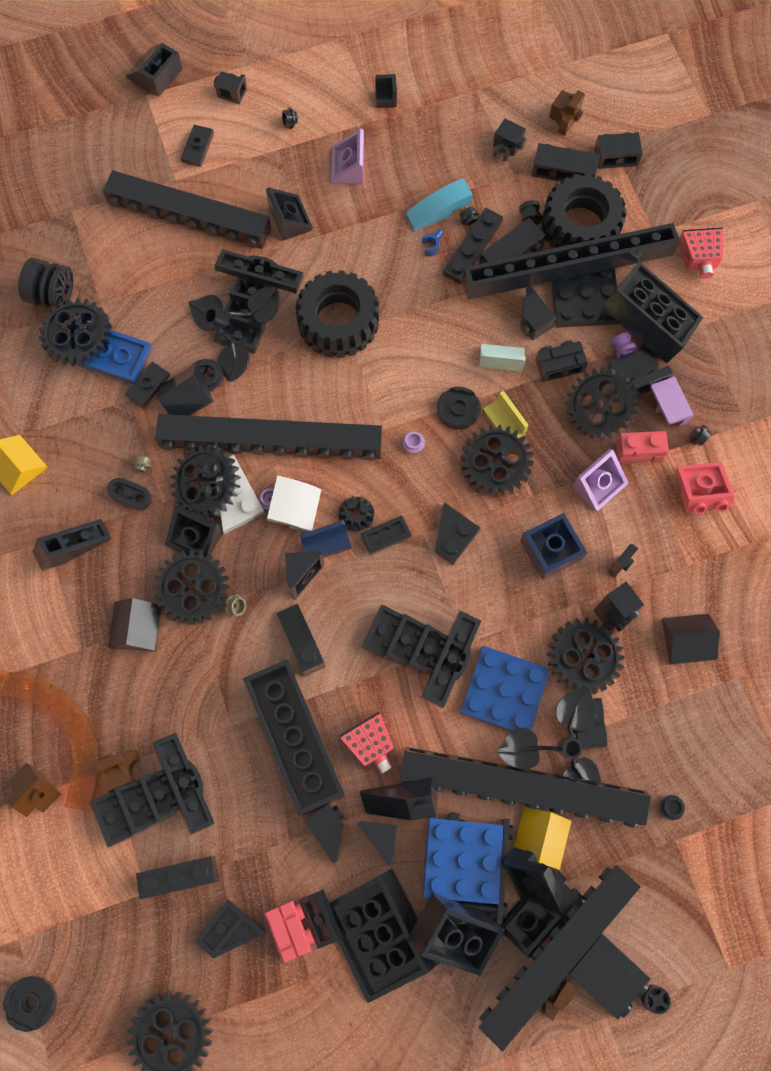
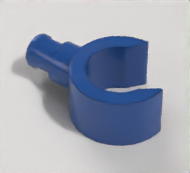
[422,229,444,256]

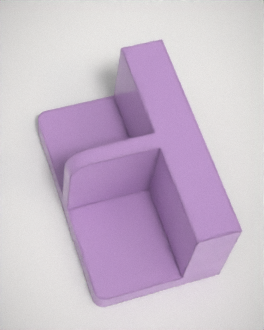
[650,376,694,426]

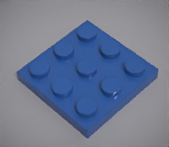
[460,645,550,731]
[422,818,503,904]

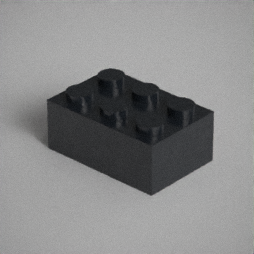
[408,893,505,976]

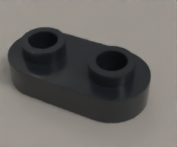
[107,478,152,510]

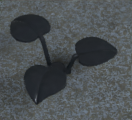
[189,287,279,382]
[498,688,601,782]

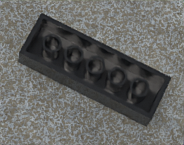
[243,659,346,817]

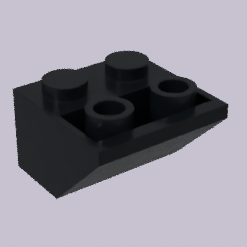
[126,43,183,97]

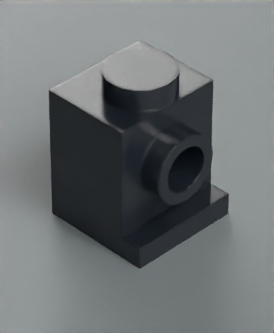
[214,71,247,104]

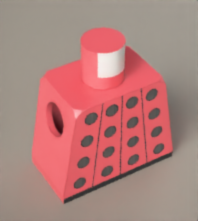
[678,227,723,279]
[339,712,394,775]

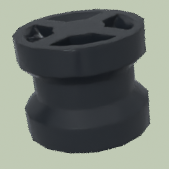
[519,200,543,225]
[641,984,671,1014]

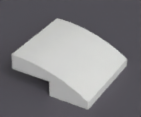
[267,475,321,532]

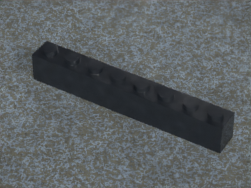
[103,170,271,249]
[478,865,641,1052]

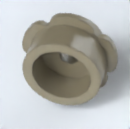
[130,455,153,472]
[225,594,246,617]

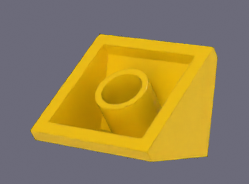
[0,435,48,495]
[513,806,571,870]

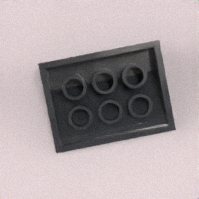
[601,261,704,364]
[329,869,440,1003]

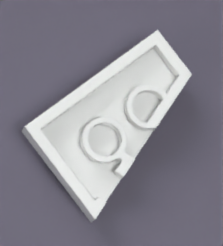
[214,455,265,534]

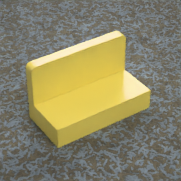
[482,391,528,438]

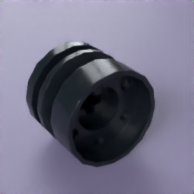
[18,257,74,309]

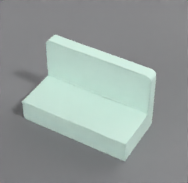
[479,344,525,372]

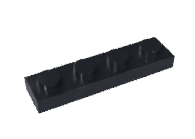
[443,207,503,285]

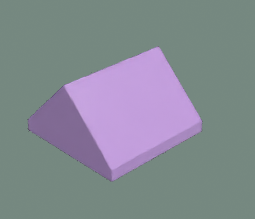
[331,128,364,184]
[572,449,629,511]

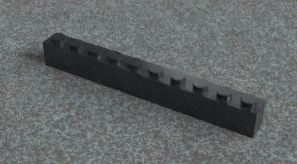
[463,223,680,300]
[155,414,382,461]
[399,746,651,828]

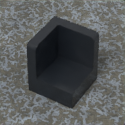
[375,74,397,108]

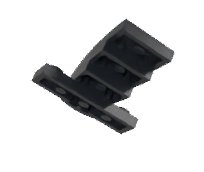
[214,249,304,354]
[361,604,481,708]
[89,733,215,848]

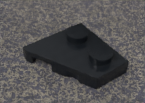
[435,503,480,565]
[194,900,266,959]

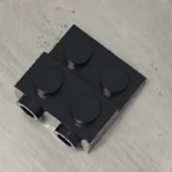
[503,847,565,911]

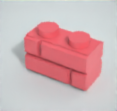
[616,431,669,463]
[264,900,315,963]

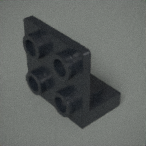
[608,346,673,396]

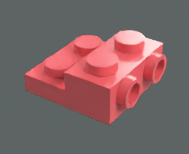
[676,462,735,515]

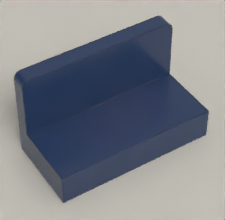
[300,520,352,558]

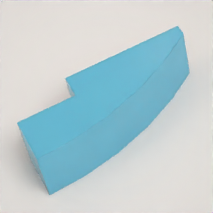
[406,178,473,231]

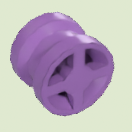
[610,332,637,358]

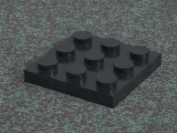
[551,268,620,328]

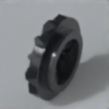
[193,359,223,392]
[338,496,374,531]

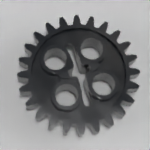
[38,298,112,367]
[566,367,640,440]
[460,424,534,497]
[170,445,241,519]
[153,549,231,625]
[546,618,625,695]
[126,991,213,1071]

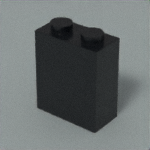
[568,934,651,1020]

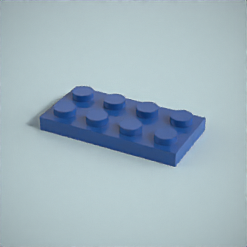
[60,318,152,384]

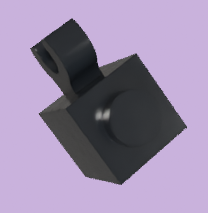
[493,118,527,162]

